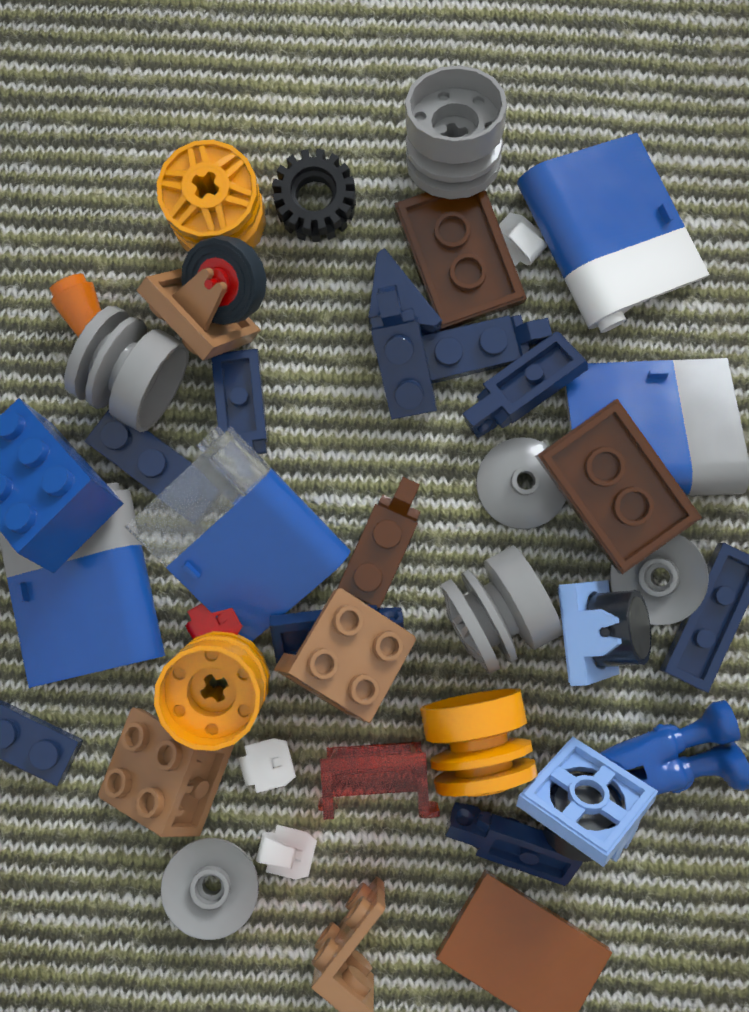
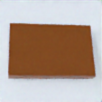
[436,869,612,1012]

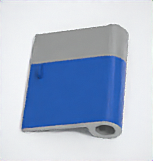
[564,358,749,496]
[0,483,165,688]

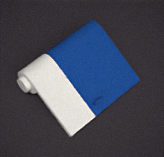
[517,133,710,333]

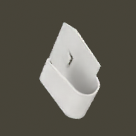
[499,212,547,266]
[238,738,296,793]
[256,825,317,880]

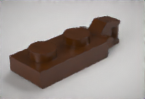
[338,477,421,609]

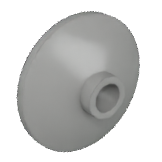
[476,437,566,529]
[610,534,709,625]
[161,838,259,940]

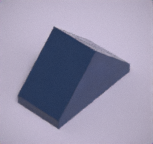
[368,248,442,336]

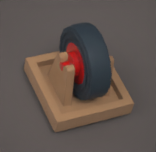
[136,235,267,361]

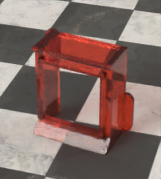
[318,741,440,820]

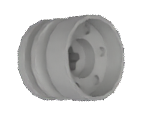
[405,65,507,199]
[64,306,189,432]
[440,545,563,675]

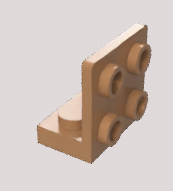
[274,588,416,723]
[98,707,234,837]
[311,876,386,1012]

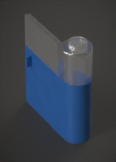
[124,426,351,641]

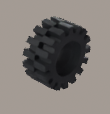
[272,149,356,242]

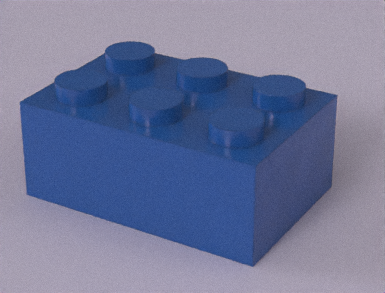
[0,398,124,573]

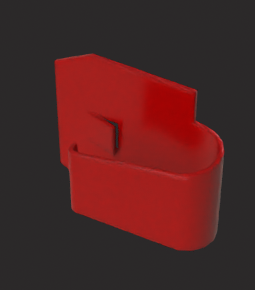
[185,603,243,640]

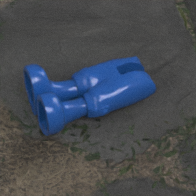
[600,700,749,800]

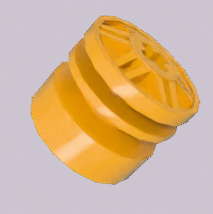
[156,140,266,252]
[154,631,270,751]
[420,688,538,797]

